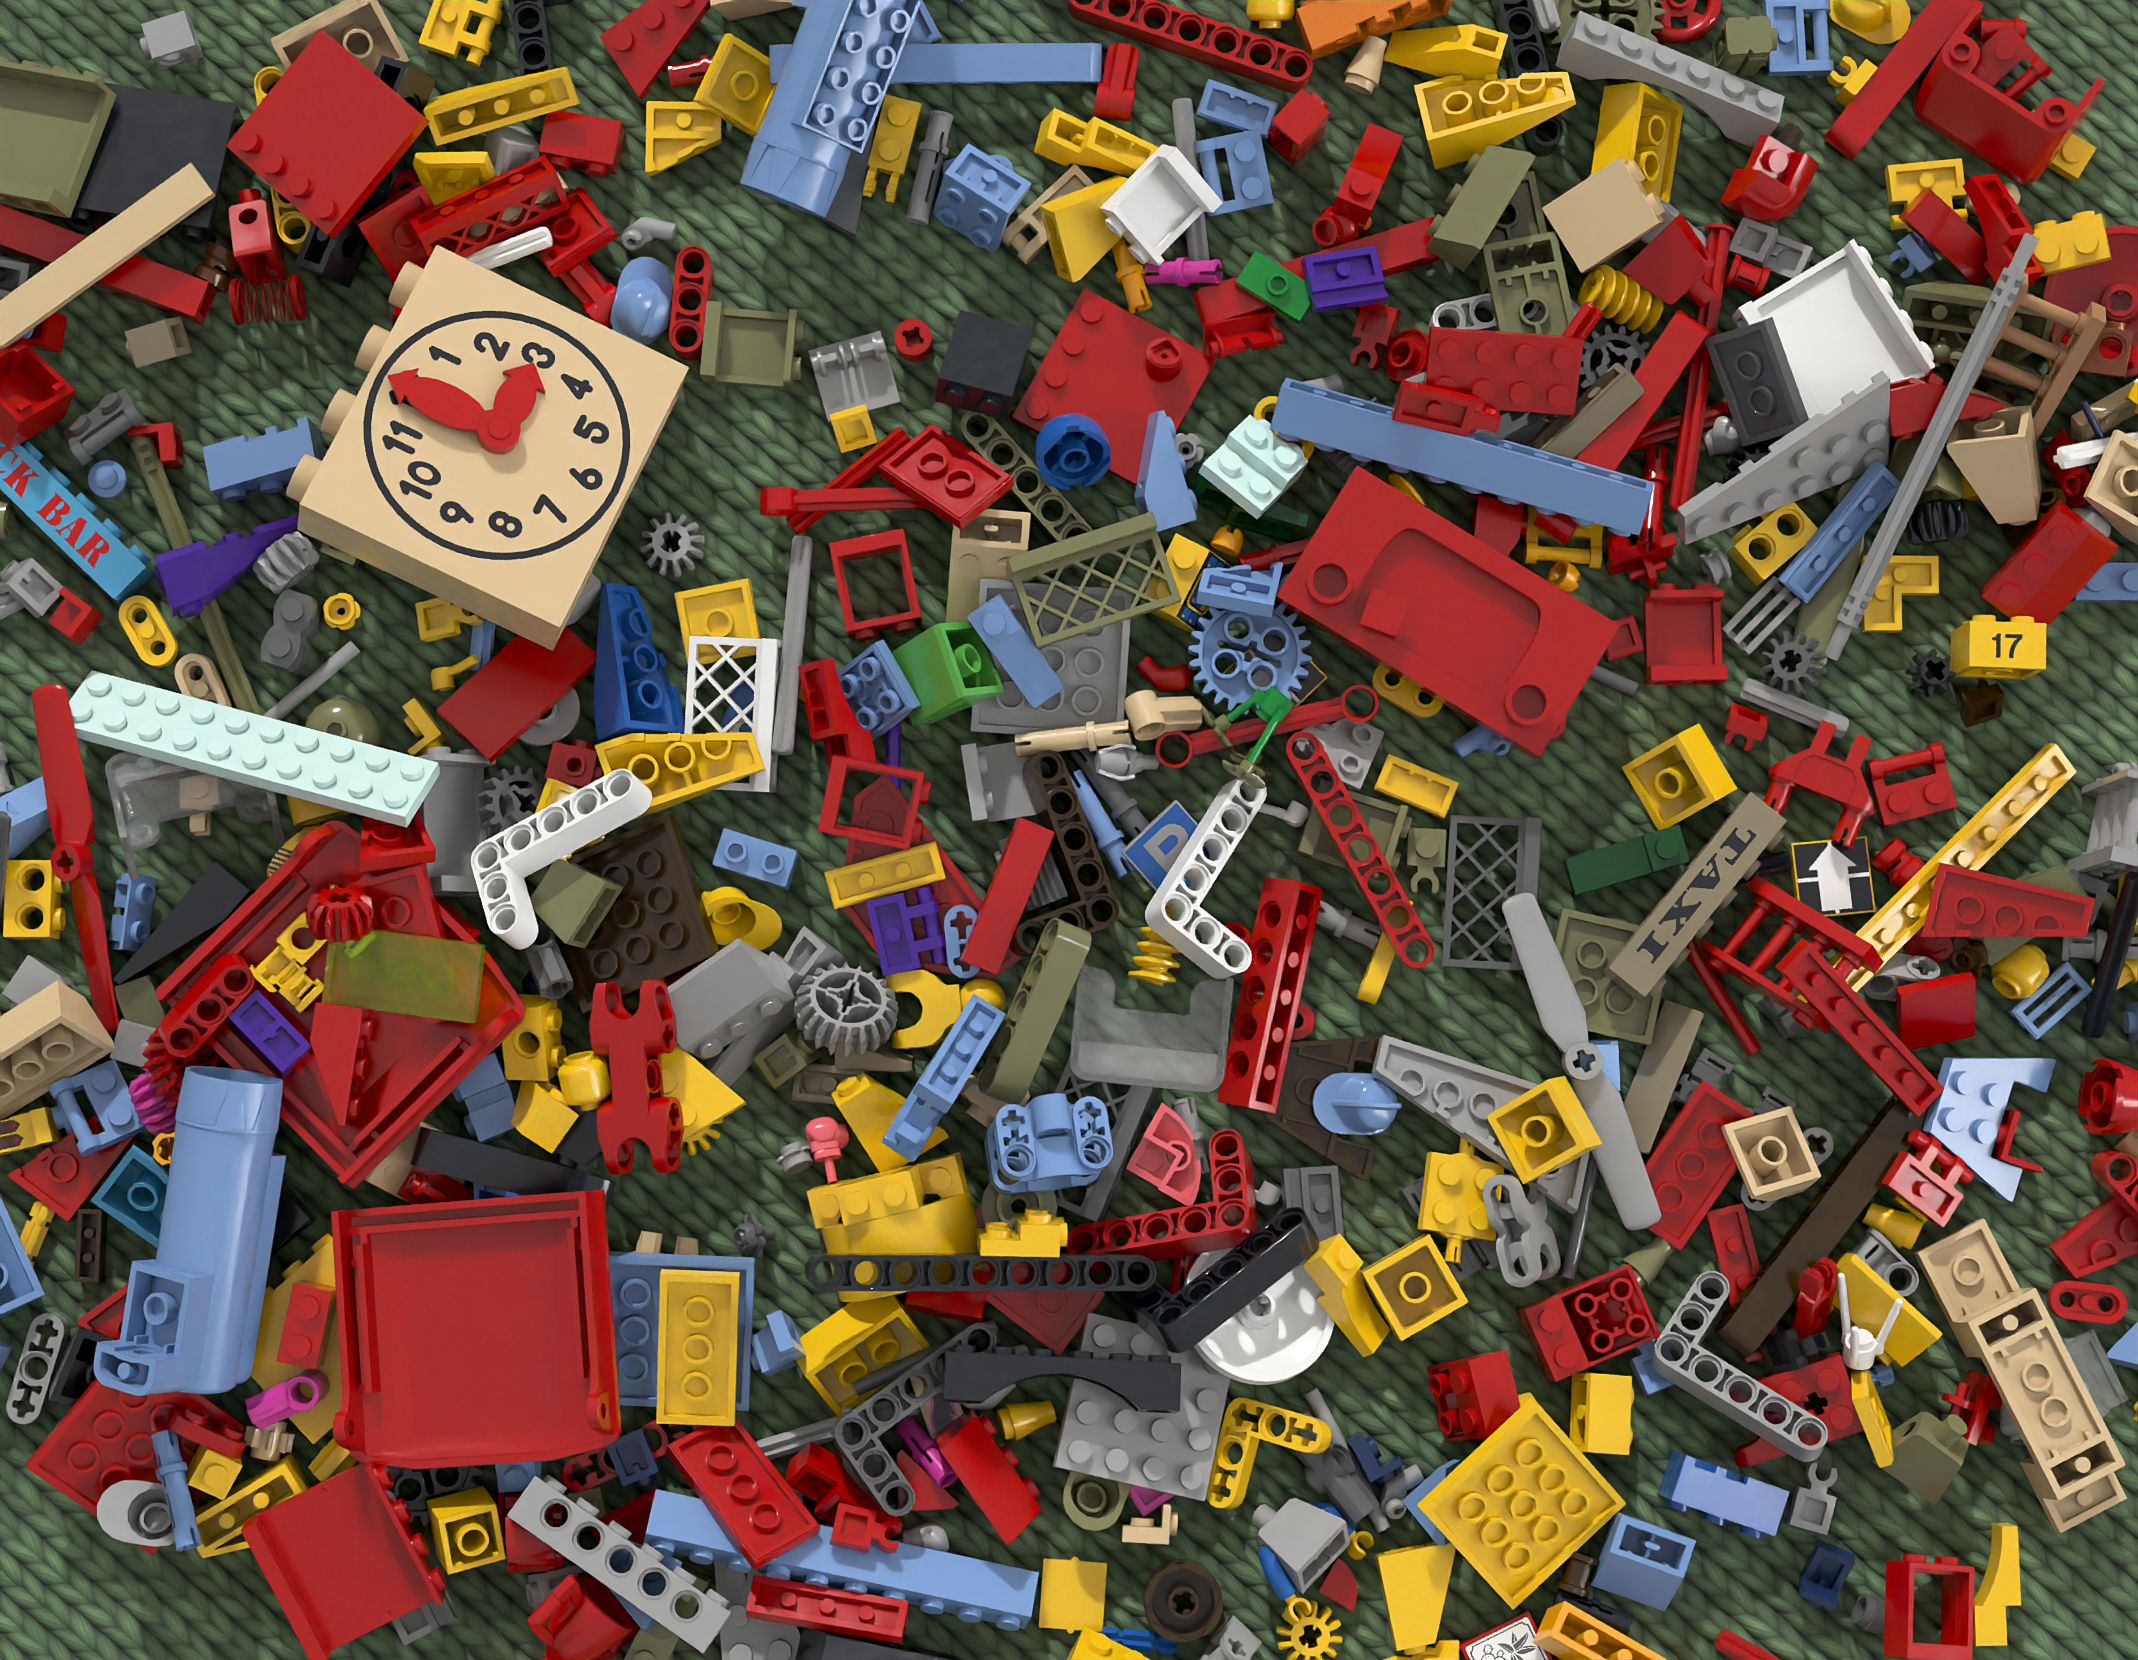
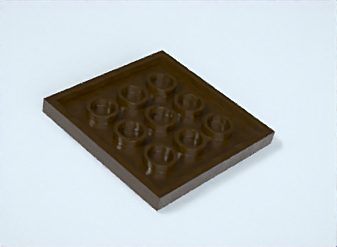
[558,813,719,1015]

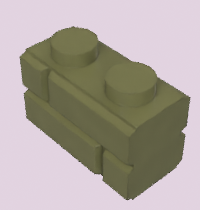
[1711,16,1778,77]

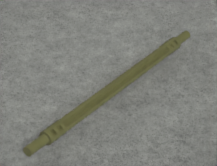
[131,424,274,792]

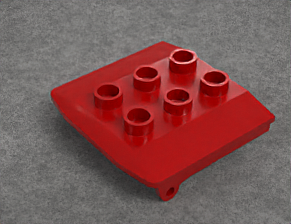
[155,820,526,1189]
[331,1189,621,1469]

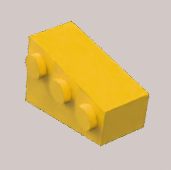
[194,1453,311,1558]

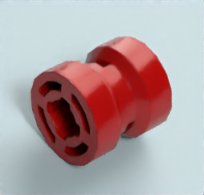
[1870,836,1925,890]

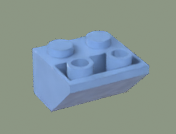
[1590,1512,1696,1611]

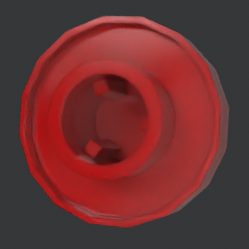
[1384,329,1429,383]

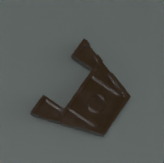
[1263,1034,1402,1181]

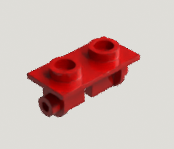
[1203,310,1283,359]
[2040,429,2094,508]
[397,1166,474,1204]

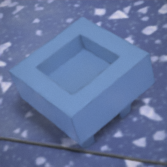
[1889,232,1939,278]

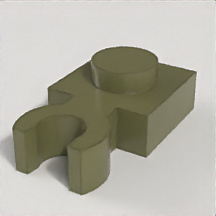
[1405,827,1446,895]

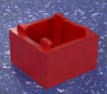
[0,339,75,450]

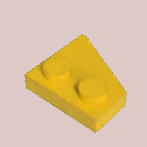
[645,101,722,176]

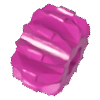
[129,1071,177,1136]

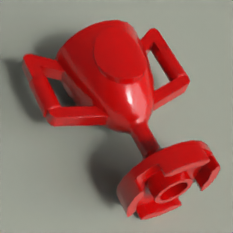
[500,1572,640,1660]

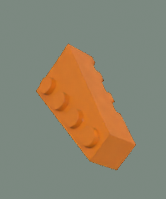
[1294,0,1453,61]

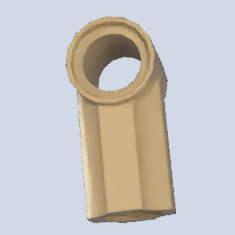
[1123,690,1202,741]

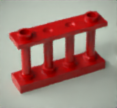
[1699,875,1884,1034]

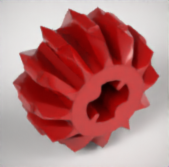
[306,885,374,945]

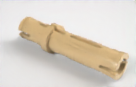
[1015,720,1132,757]

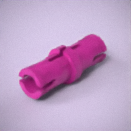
[1144,257,1223,287]
[895,1416,958,1489]

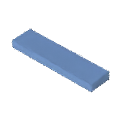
[1778,460,1901,604]

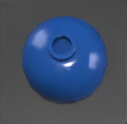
[1035,413,1111,490]

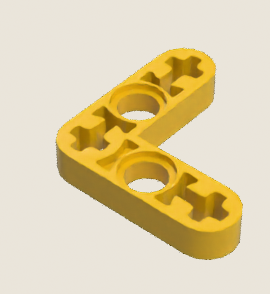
[1206,1397,1332,1510]

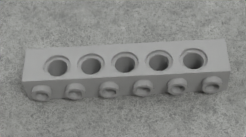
[507,1475,732,1653]

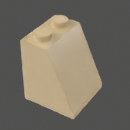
[1542,157,1665,273]
[1947,405,2042,526]

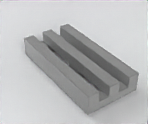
[1721,576,1801,657]

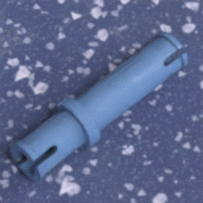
[1070,769,1136,880]
[151,1430,202,1551]

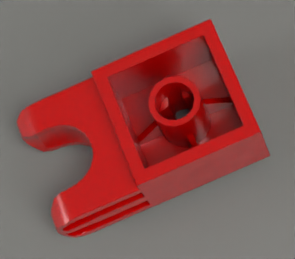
[1729,1350,1864,1467]

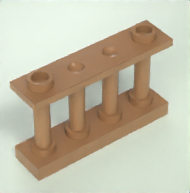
[1971,272,2106,442]

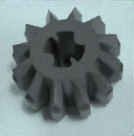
[1761,631,1827,694]

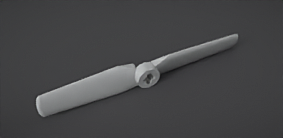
[1502,893,1661,1231]

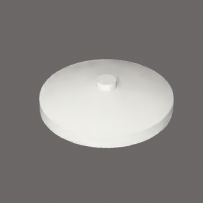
[1183,1247,1334,1385]

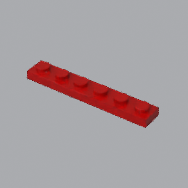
[1775,938,1944,1117]

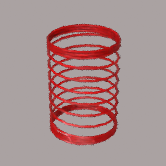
[229,274,306,326]

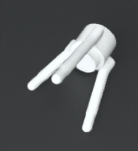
[1837,1273,1903,1370]

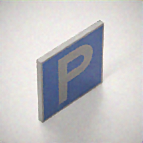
[1121,800,1210,891]

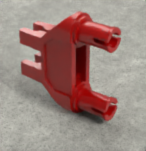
[1763,720,1875,849]

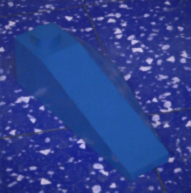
[593,582,685,742]

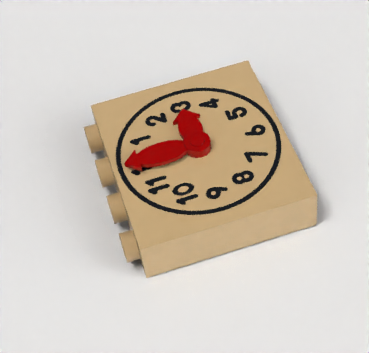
[286,245,689,651]

